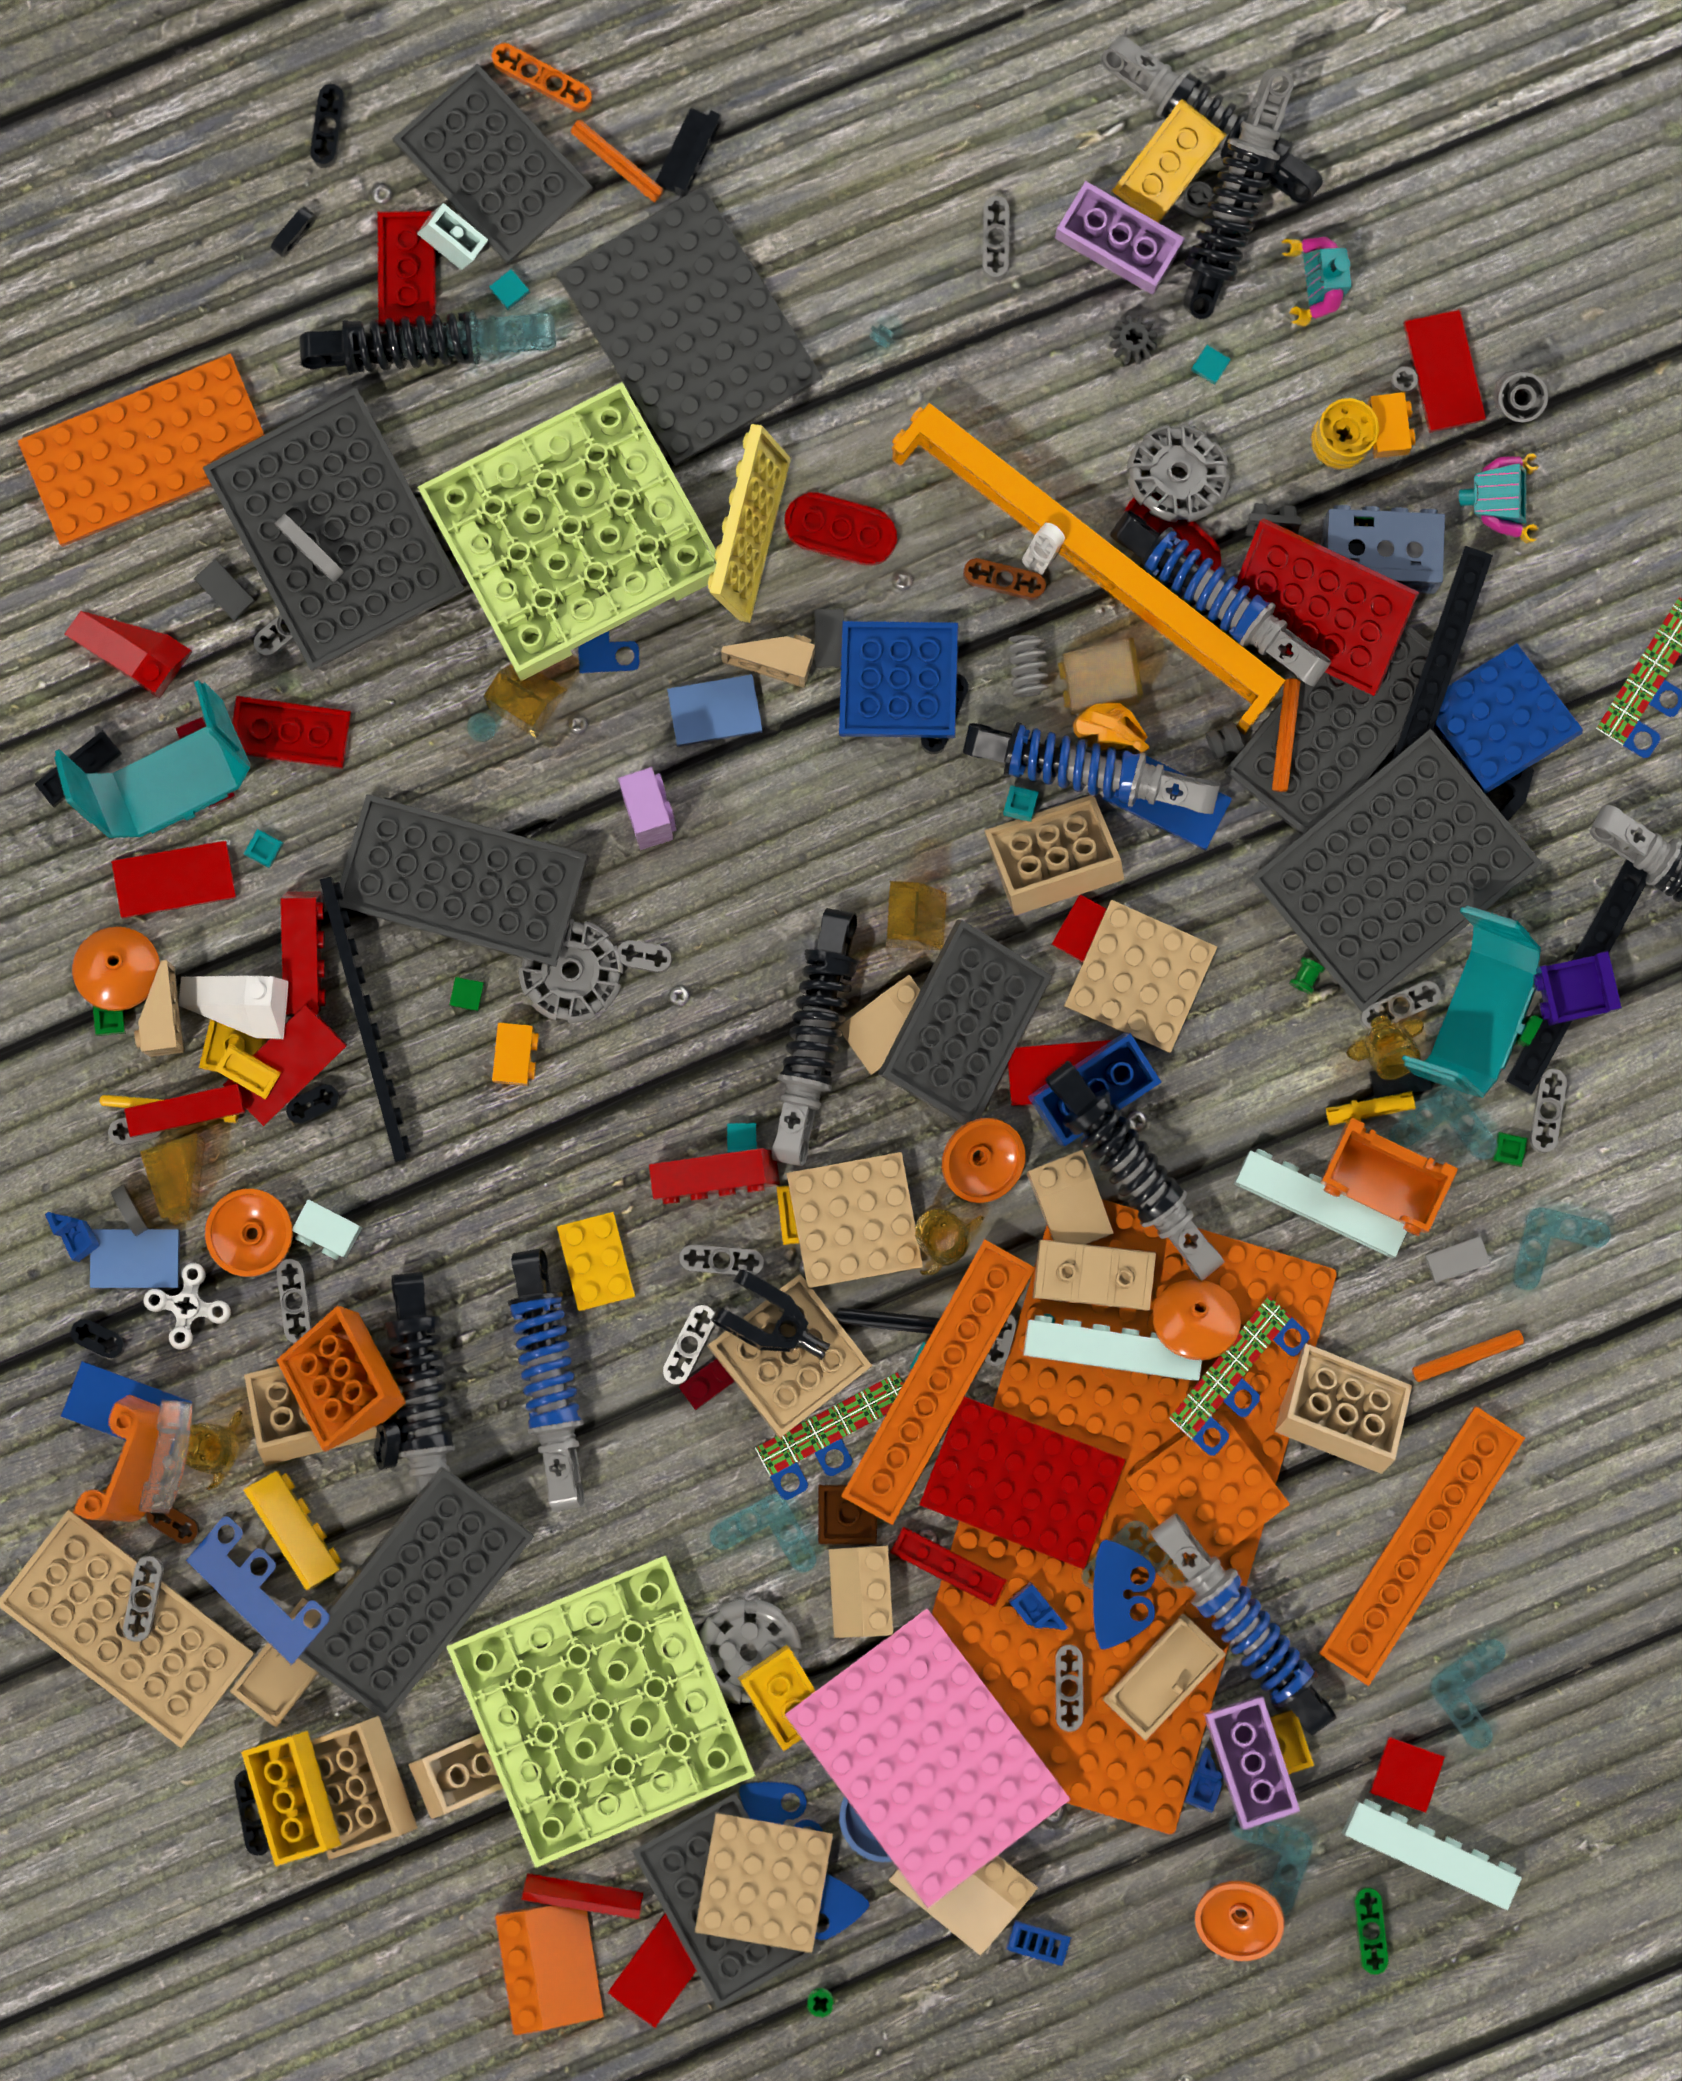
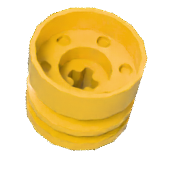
[1311,398,1379,470]

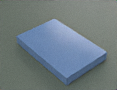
[667,674,762,747]
[90,1229,180,1288]

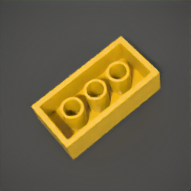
[241,1730,342,1866]

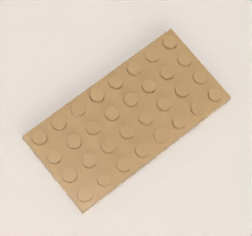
[0,1510,255,1749]

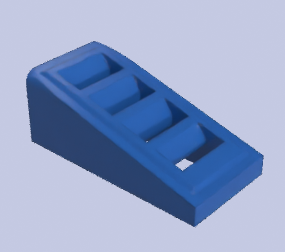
[1006,1920,1071,1966]

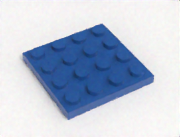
[839,621,958,738]
[1435,644,1583,794]

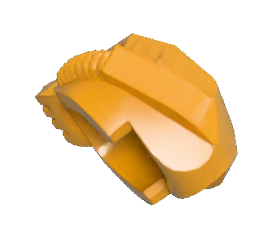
[1073,703,1149,754]

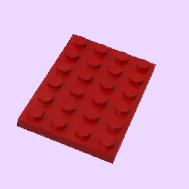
[1235,518,1419,696]
[919,1396,1126,1570]

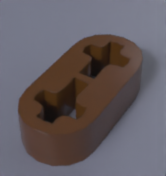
[146,1502,199,1544]

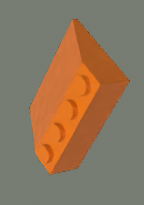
[276,1306,406,1452]
[495,1904,604,2035]

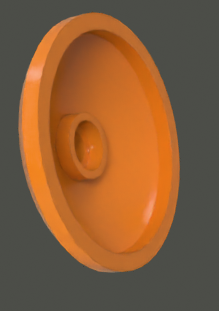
[72,927,160,1011]
[942,1118,1025,1203]
[205,1189,293,1277]
[1153,1279,1241,1360]
[1195,1881,1285,1961]

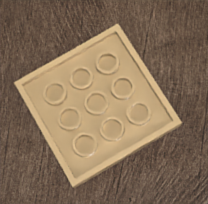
[1064,900,1217,1053]
[787,1152,923,1288]
[708,1274,872,1439]
[695,1813,833,1953]

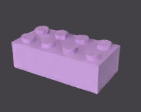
[1055,181,1185,295]
[618,767,677,850]
[1203,1695,1300,1830]

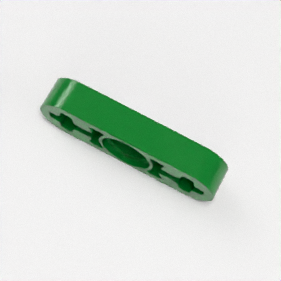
[1353,1887,1388,1975]

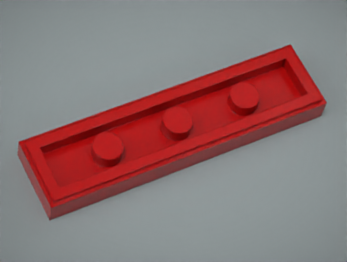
[124,1084,245,1138]
[890,1526,1008,1607]
[522,1873,644,1919]

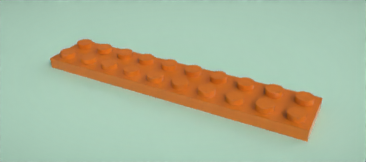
[841,1239,1035,1525]
[1318,1406,1525,1686]

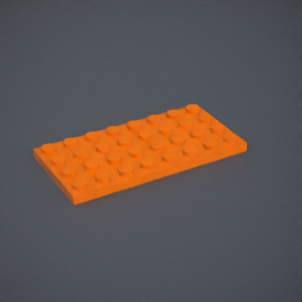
[17,353,265,547]

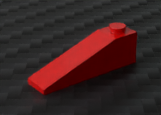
[64,611,192,699]

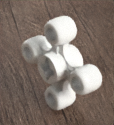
[143,1263,231,1350]

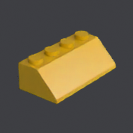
[243,1471,343,1590]

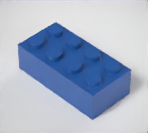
[1028,1033,1161,1146]

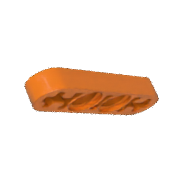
[492,43,592,112]

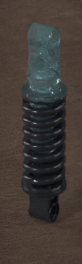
[299,310,556,375]

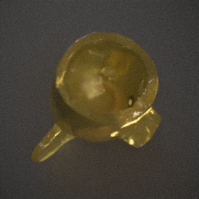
[1346,1015,1424,1080]
[915,1209,985,1275]
[177,1410,242,1491]

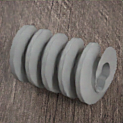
[1008,635,1049,697]

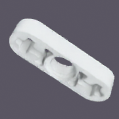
[1022,523,1065,575]
[663,1305,714,1385]

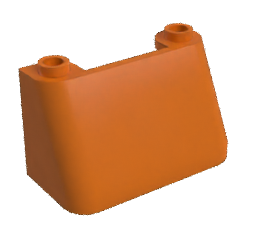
[1321,1118,1458,1236]
[73,1394,179,1522]

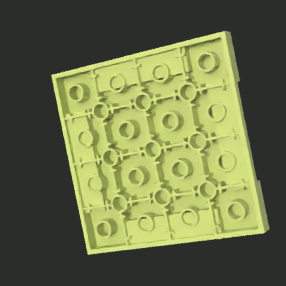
[418,382,717,681]
[446,1555,756,1868]

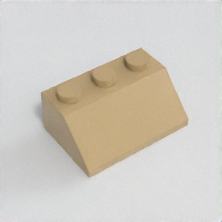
[829,1546,893,1638]

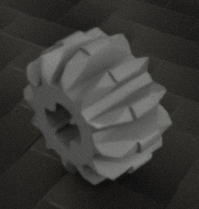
[1109,315,1158,365]

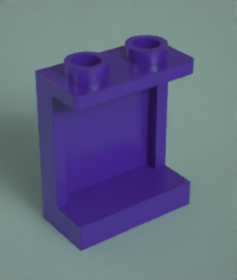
[1533,951,1622,1026]

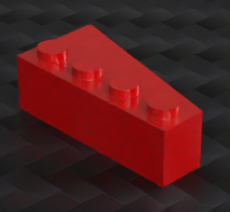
[281,891,326,1014]
[649,1148,780,1205]

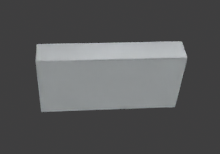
[1425,1236,1491,1283]

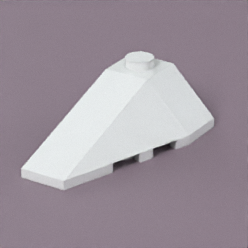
[179,976,289,1039]

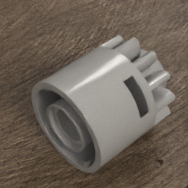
[1492,370,1548,422]

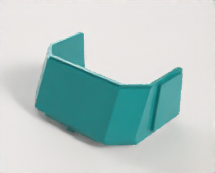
[54,680,251,838]
[1402,905,1541,1098]

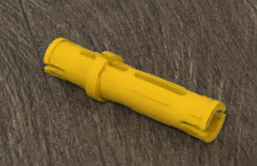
[1326,1091,1415,1126]

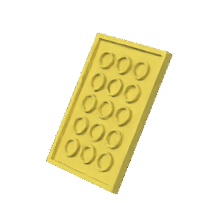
[708,424,791,623]

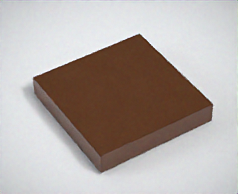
[818,1485,877,1544]

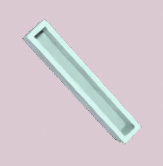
[1234,1149,1407,1258]
[1023,1315,1202,1381]
[1342,1799,1522,1910]

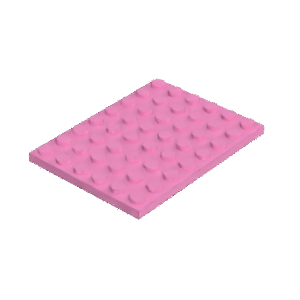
[785,1609,1071,1909]

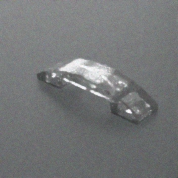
[139,1400,192,1514]

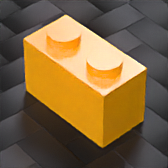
[1367,392,1415,458]
[492,1022,539,1086]

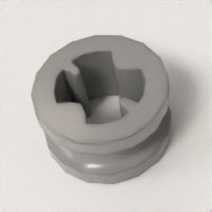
[1391,367,1418,395]

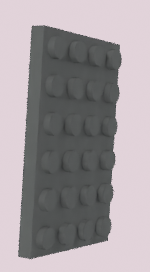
[392,64,593,265]
[878,919,1052,1125]
[632,1792,822,2009]

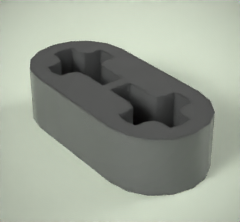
[111,1184,149,1236]

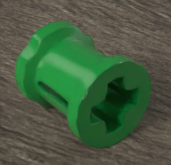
[1289,957,1325,995]
[807,1988,834,2018]

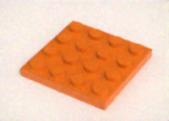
[1125,1409,1290,1560]

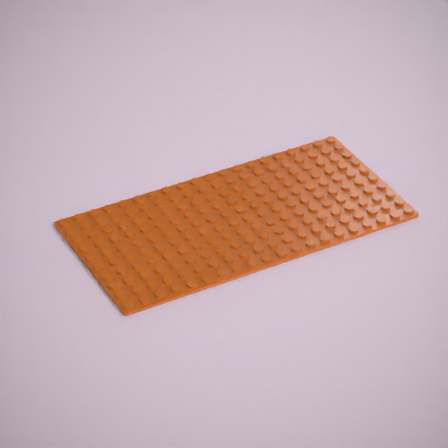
[931,1199,1337,1834]

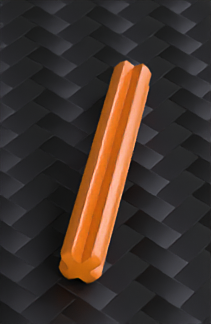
[570,120,663,202]
[1272,678,1301,792]
[1412,1330,1524,1382]

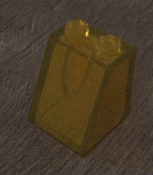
[1057,638,1143,715]
[483,664,567,738]
[886,881,947,951]
[140,1133,205,1225]

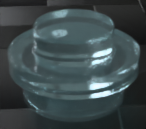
[869,324,896,349]
[467,713,496,742]

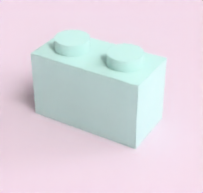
[417,203,488,270]
[292,1199,362,1260]

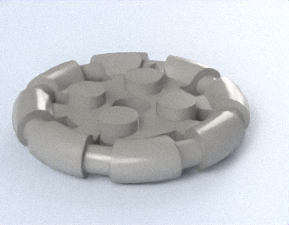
[1127,425,1230,523]
[518,919,623,1023]
[698,1599,802,1706]

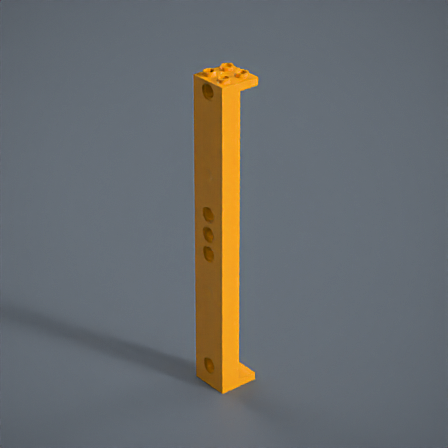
[891,403,1286,735]

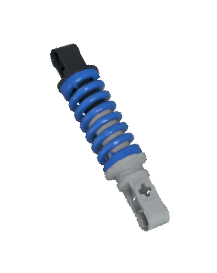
[1110,510,1331,687]
[963,722,1220,814]
[507,1248,585,1512]
[1151,1513,1337,1736]

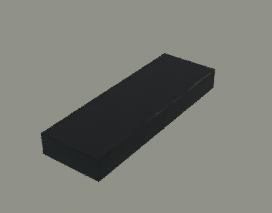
[35,730,122,807]

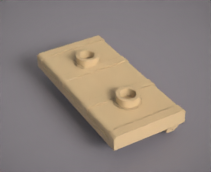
[1032,1239,1156,1311]
[230,1597,321,1728]
[1102,1613,1226,1741]

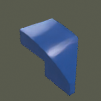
[45,1212,100,1262]
[1008,1582,1068,1630]
[1184,1748,1223,1813]

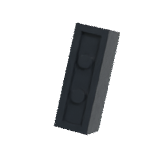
[655,108,722,197]

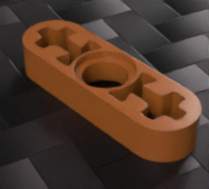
[963,558,1046,600]

